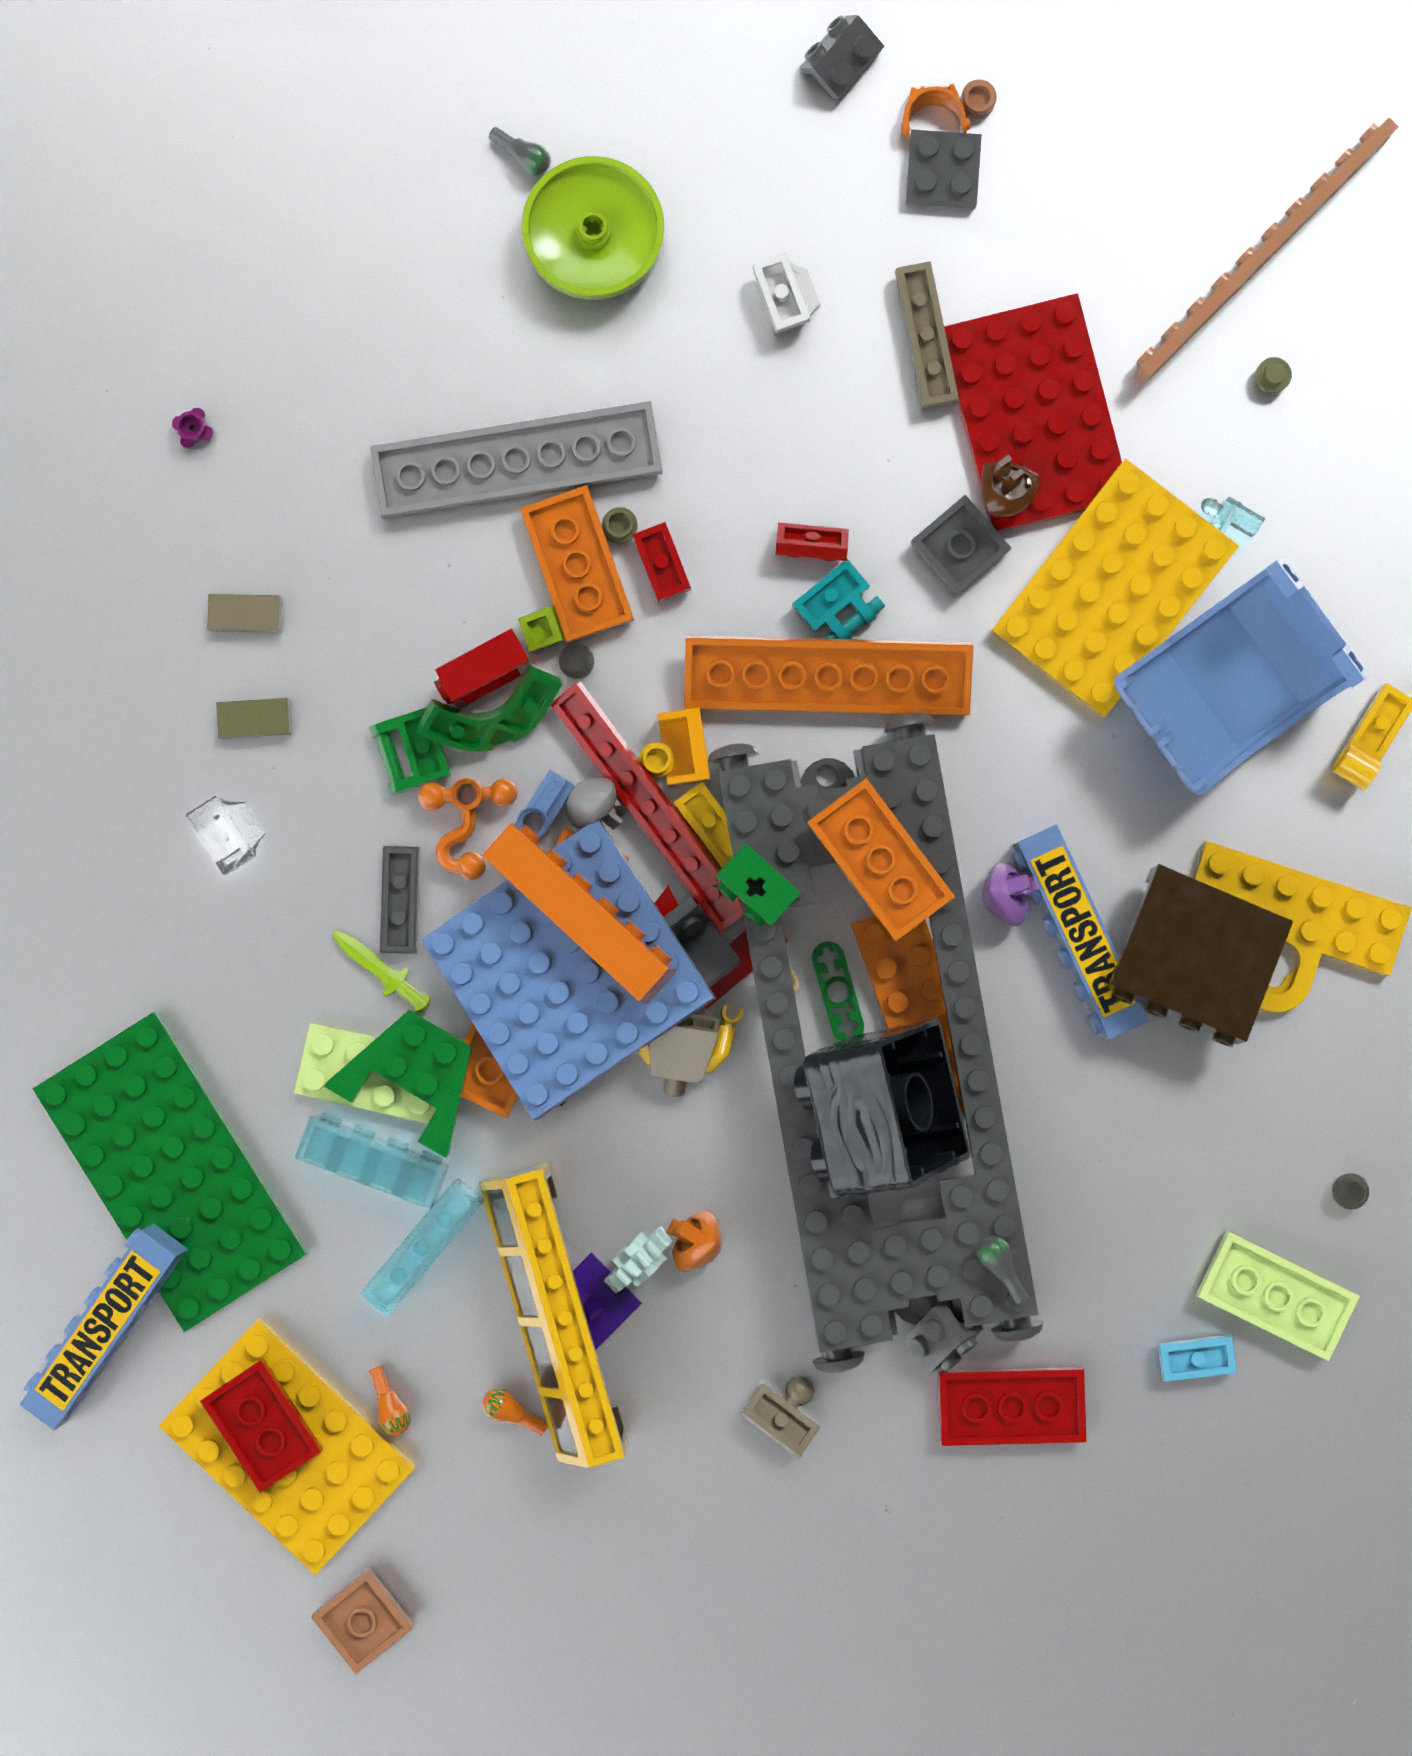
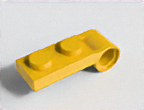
[1332,683,1412,790]

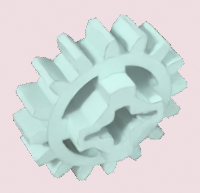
[604,1226,673,1293]

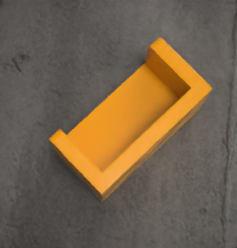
[657,707,711,787]

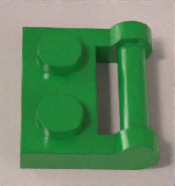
[369,707,452,795]

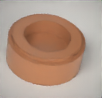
[960,79,997,119]

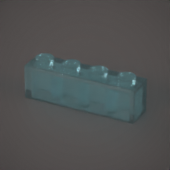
[294,1112,449,1209]
[360,1178,484,1317]

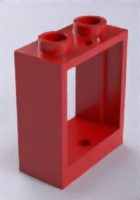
[434,628,533,710]

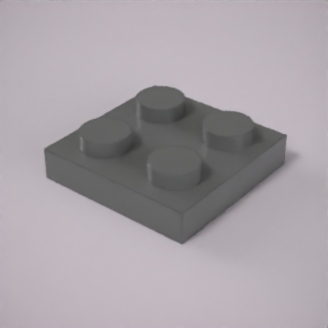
[905,129,982,208]
[910,494,1012,596]

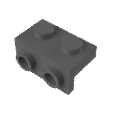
[799,15,885,100]
[904,1301,984,1374]

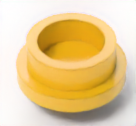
[639,742,674,778]

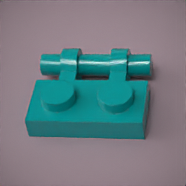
[792,559,885,639]

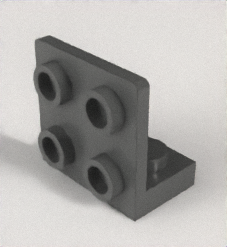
[664,896,741,988]

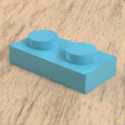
[1158,1335,1237,1382]

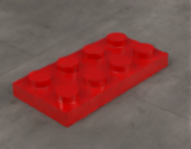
[938,1367,1087,1446]

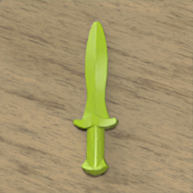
[332,930,431,1013]

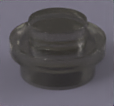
[559,643,595,679]
[1332,1173,1369,1210]

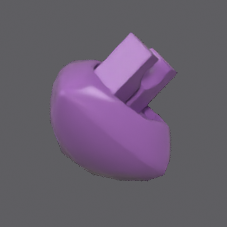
[982,862,1039,927]

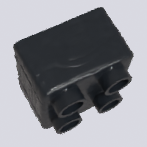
[794,1019,970,1196]

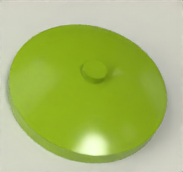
[522,156,664,300]

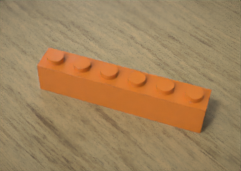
[482,823,676,1004]

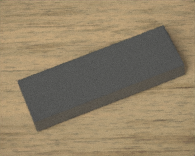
[380,846,420,954]

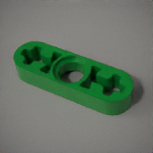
[812,941,864,1041]

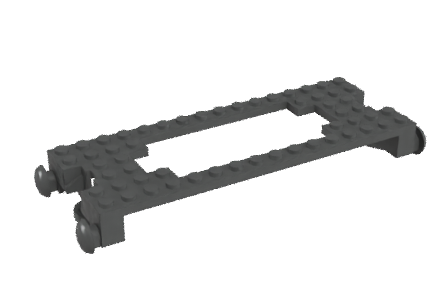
[708,712,1044,1373]

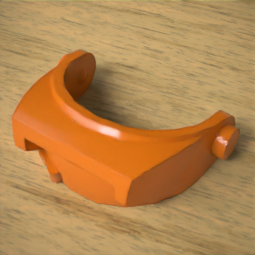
[901,84,970,138]

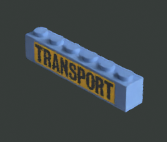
[1011,824,1148,1039]
[20,1224,188,1430]

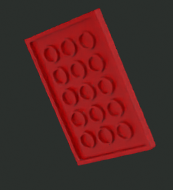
[944,293,1122,533]

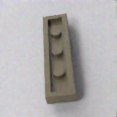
[895,261,959,409]

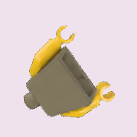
[638,1003,743,1097]

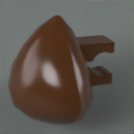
[981,455,1041,518]

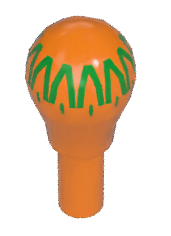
[368,1365,411,1436]
[482,1388,548,1436]

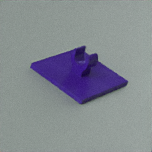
[573,1252,642,1350]

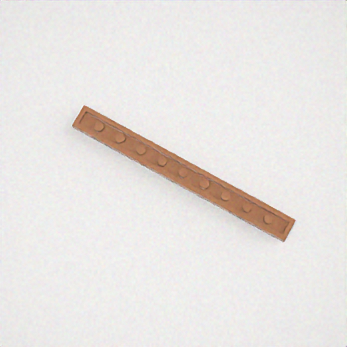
[1134,117,1399,386]

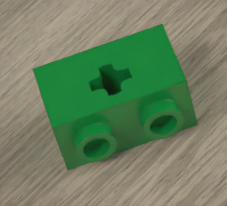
[715,843,801,927]

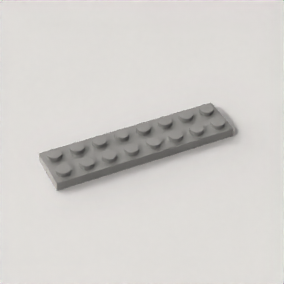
[370,401,662,519]

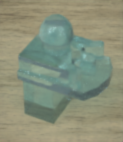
[1201,496,1265,537]

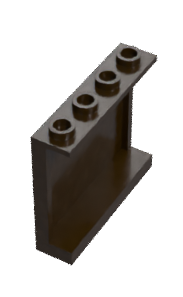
[1103,864,1293,1047]

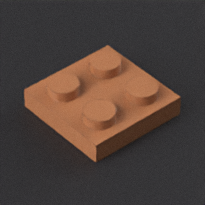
[311,1567,415,1674]

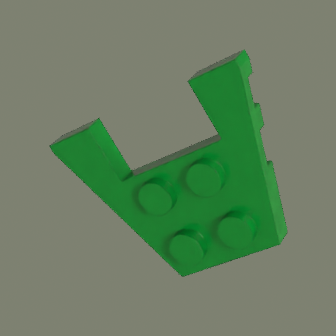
[324,1010,472,1158]

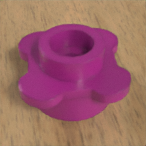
[172,408,213,449]

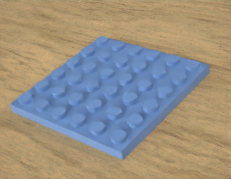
[421,820,716,1120]

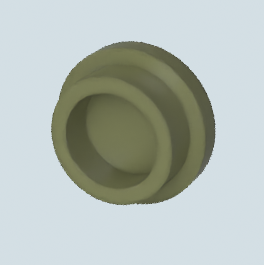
[1255,357,1292,393]
[602,507,638,543]

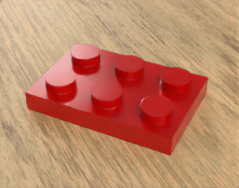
[200,1358,323,1493]

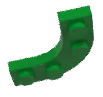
[416,665,563,752]

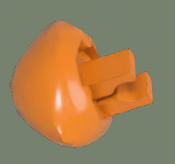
[666,1210,722,1272]

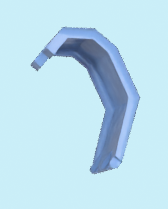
[1114,558,1368,795]

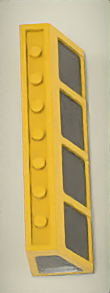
[479,1162,628,1468]

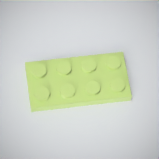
[294,1023,436,1124]
[1196,1230,1360,1361]

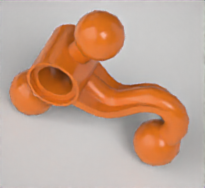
[418,778,518,880]

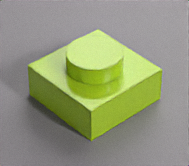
[518,606,565,652]

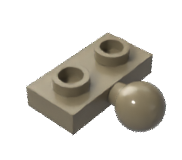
[740,1376,820,1458]

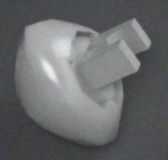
[567,777,629,830]

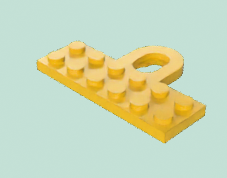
[1193,841,1412,1012]

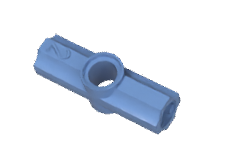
[515,769,575,845]

